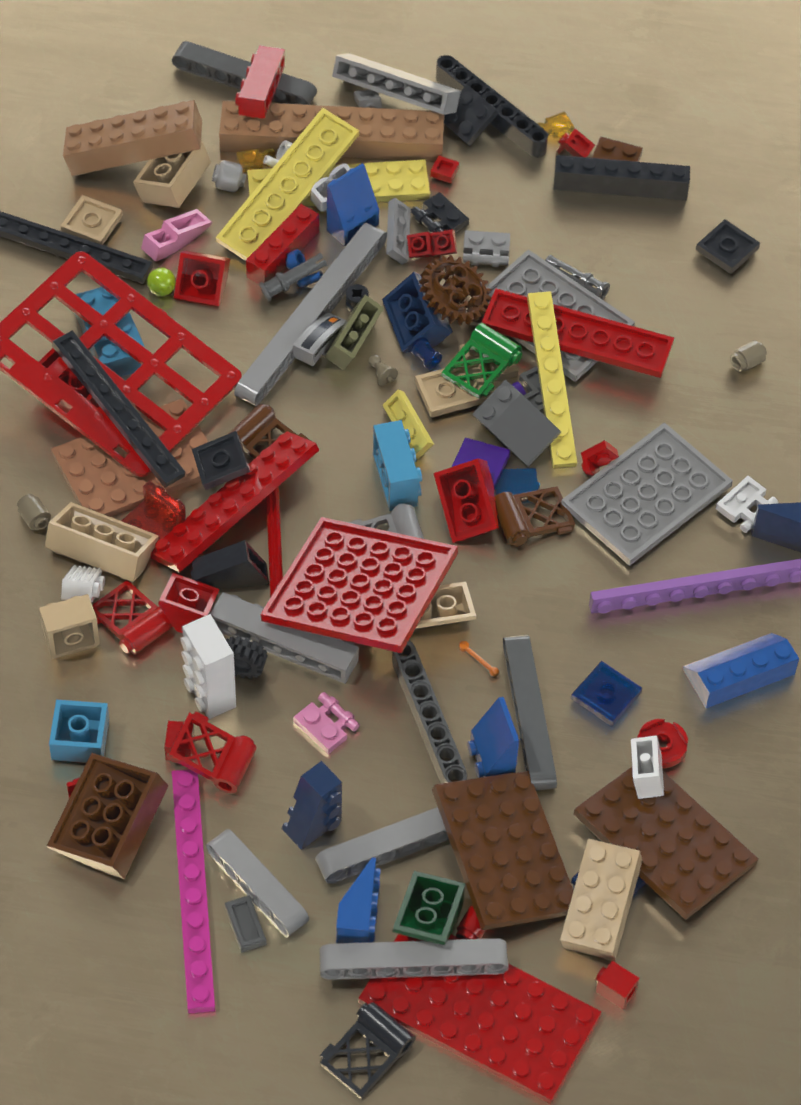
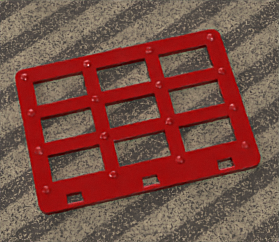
[0,251,242,477]

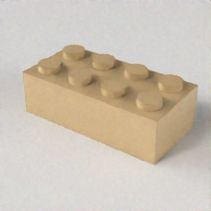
[560,839,642,961]

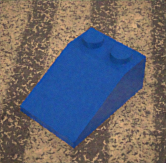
[467,697,519,778]

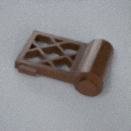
[228,404,311,459]
[495,486,575,546]

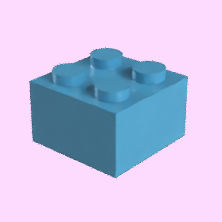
[49,700,110,762]

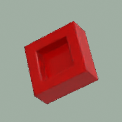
[430,155,459,183]

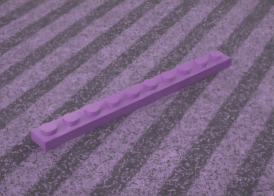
[589,559,801,614]

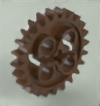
[419,255,492,326]

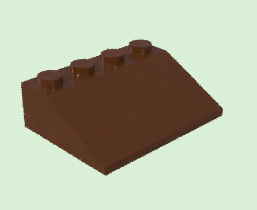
[46,753,169,879]

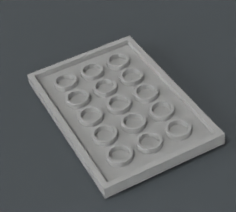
[483,249,635,382]
[561,423,733,566]

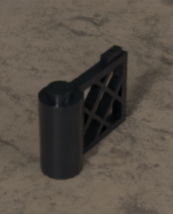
[320,1002,416,1099]

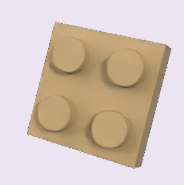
[60,195,123,245]

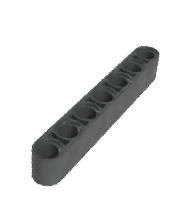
[171,41,317,105]
[503,635,557,791]
[392,640,467,783]

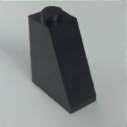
[191,540,269,590]

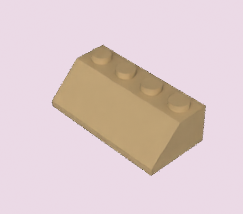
[45,502,159,582]
[416,582,476,628]

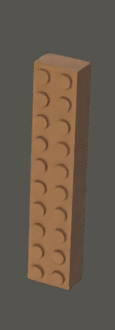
[219,101,444,162]

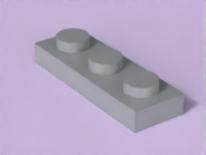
[386,198,411,264]

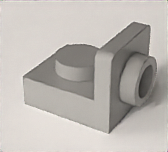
[354,89,382,108]

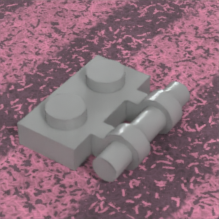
[463,230,510,267]

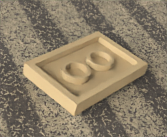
[415,364,496,417]

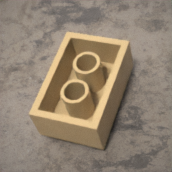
[133,142,211,208]

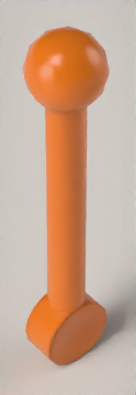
[459,641,499,677]

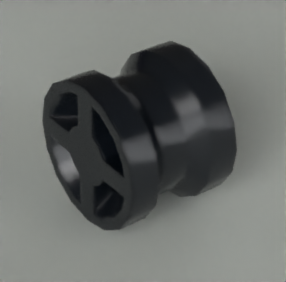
[346,284,369,312]

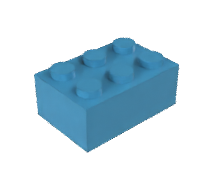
[373,420,422,511]

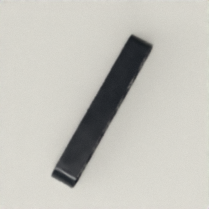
[436,55,548,157]

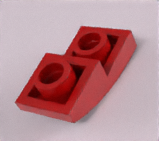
[406,229,457,258]

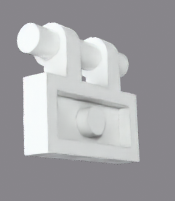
[716,476,779,533]

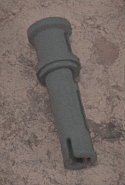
[258,253,327,302]
[545,255,610,300]

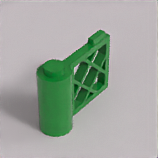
[441,323,523,399]

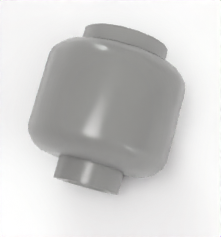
[212,160,246,192]

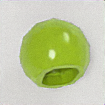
[147,267,176,296]

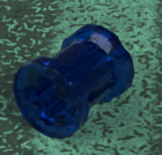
[412,339,443,370]

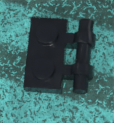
[411,192,469,233]

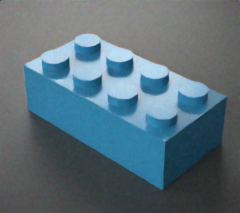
[74,287,145,377]

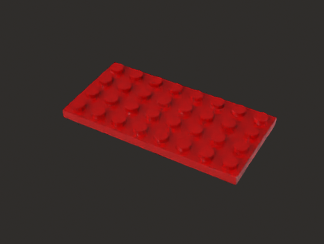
[358,934,602,1105]

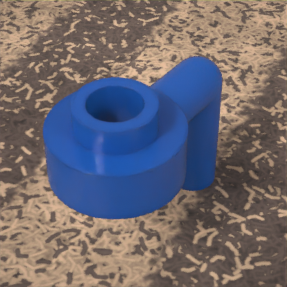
[285,249,323,287]

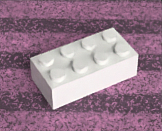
[180,614,236,719]

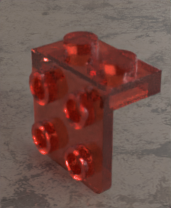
[121,480,186,540]

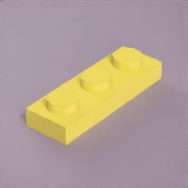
[383,390,434,459]

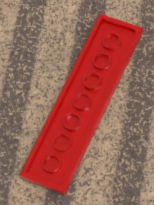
[481,288,674,378]
[151,431,319,572]

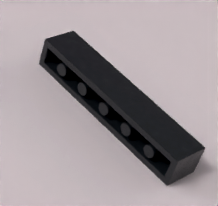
[553,155,691,201]

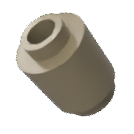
[731,340,767,371]
[17,494,51,530]

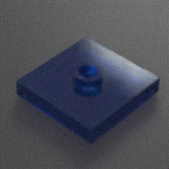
[571,661,642,726]

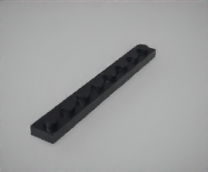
[0,211,153,284]
[52,330,186,488]

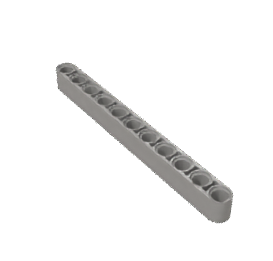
[234,223,387,406]

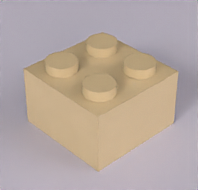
[39,594,100,659]

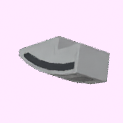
[293,313,346,366]

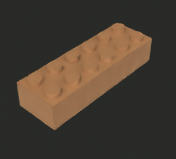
[63,100,202,176]

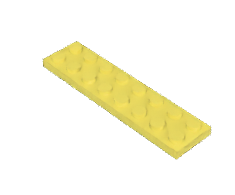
[216,108,359,261]
[247,160,430,206]

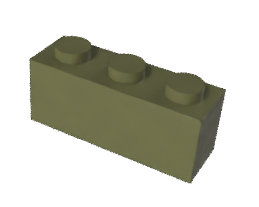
[324,295,384,370]

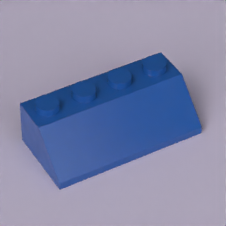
[683,633,799,708]

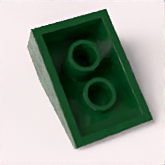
[392,871,466,945]

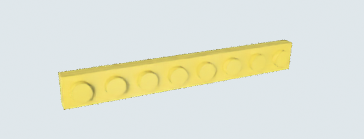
[527,291,577,469]

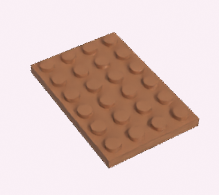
[51,398,208,517]

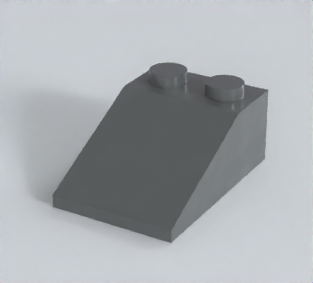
[473,379,561,467]

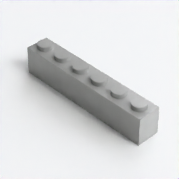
[332,54,461,115]
[210,592,359,684]

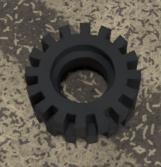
[226,636,268,679]

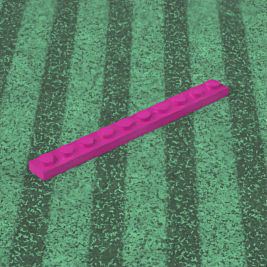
[172,769,215,1014]

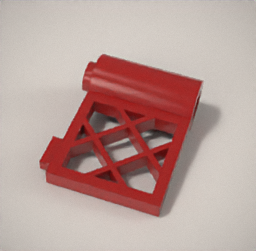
[92,580,173,655]
[167,711,257,794]

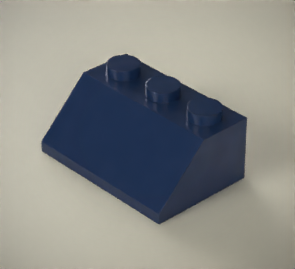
[382,272,453,353]

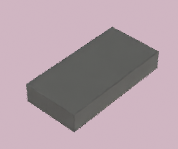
[224,895,267,953]

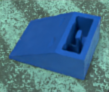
[327,163,379,246]
[336,858,381,944]

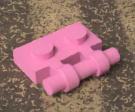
[293,692,360,754]

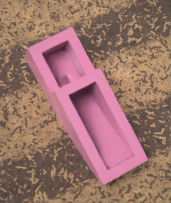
[141,209,212,262]

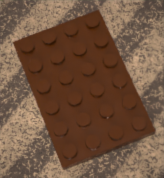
[573,767,759,920]
[432,771,574,930]

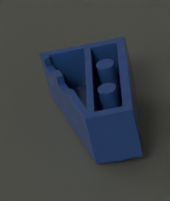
[281,761,342,850]

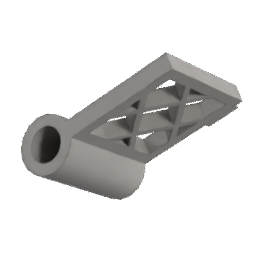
[348,504,424,539]

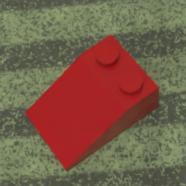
[433,458,499,543]

